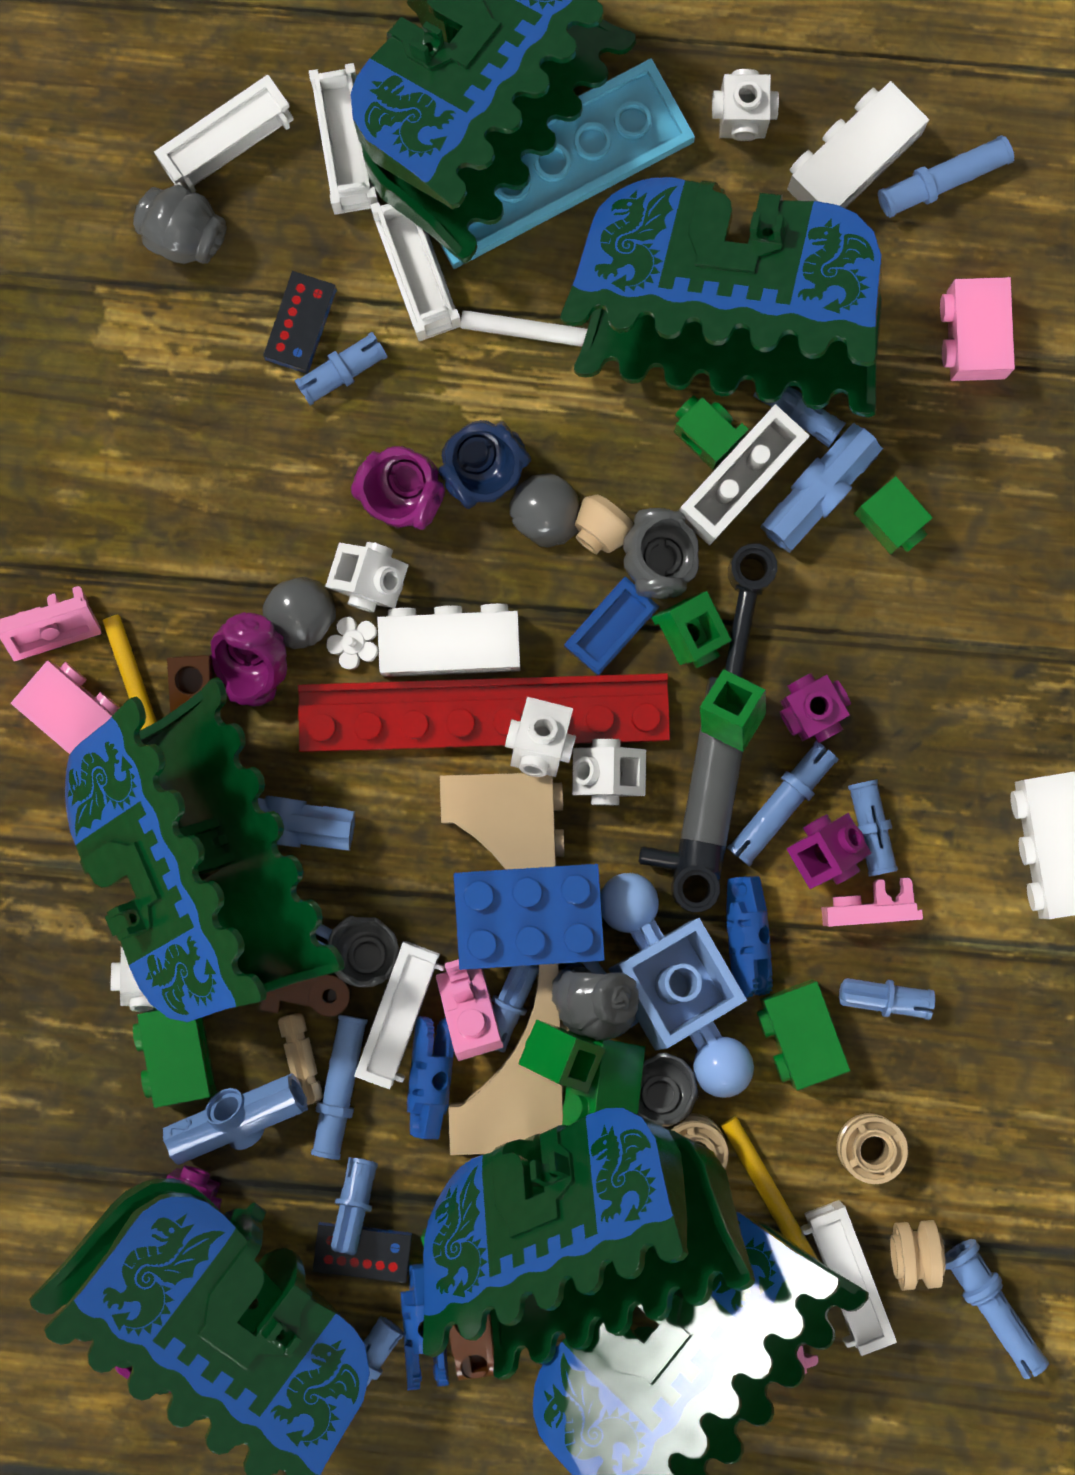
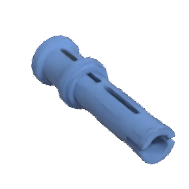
[945,1239,1049,1379]

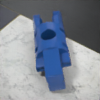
[726,876,773,998]
[407,1016,454,1139]
[401,1263,449,1390]

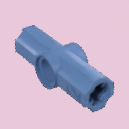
[760,423,883,553]
[258,796,355,851]
[163,1073,308,1165]

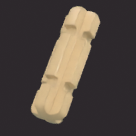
[278,1013,323,1105]

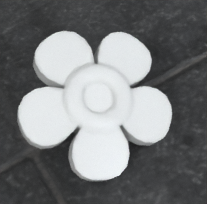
[327,617,378,670]

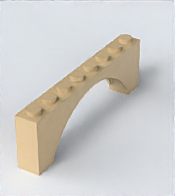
[440,773,569,1155]

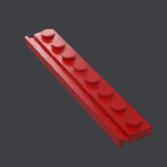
[298,673,670,753]

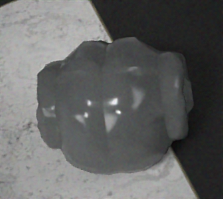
[133,184,227,264]
[623,508,699,599]
[552,965,639,1041]

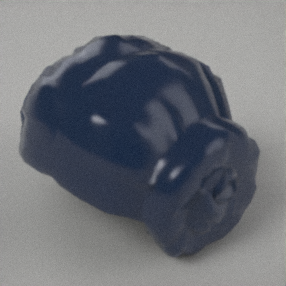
[438,420,531,509]

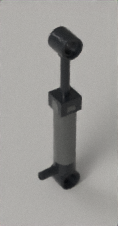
[638,544,777,912]

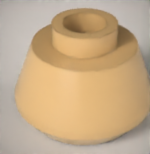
[575,494,634,555]

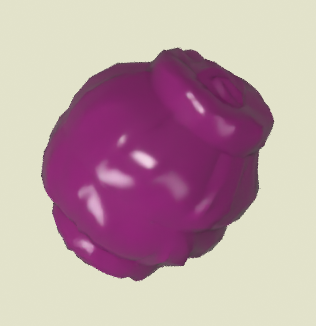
[351,446,445,530]
[211,612,287,707]

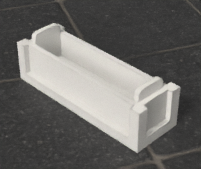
[309,63,378,215]
[154,75,294,193]
[370,202,461,342]
[354,941,445,1090]
[800,1200,897,1356]

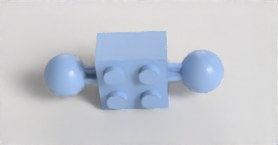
[600,873,754,1098]

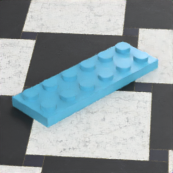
[440,58,695,269]

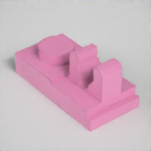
[0,586,102,661]
[821,878,923,927]
[436,959,504,1061]

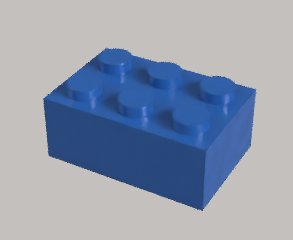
[454,864,605,970]

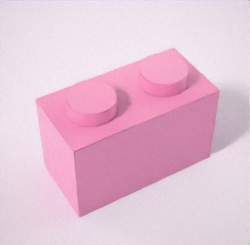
[940,277,1015,381]
[11,661,120,754]

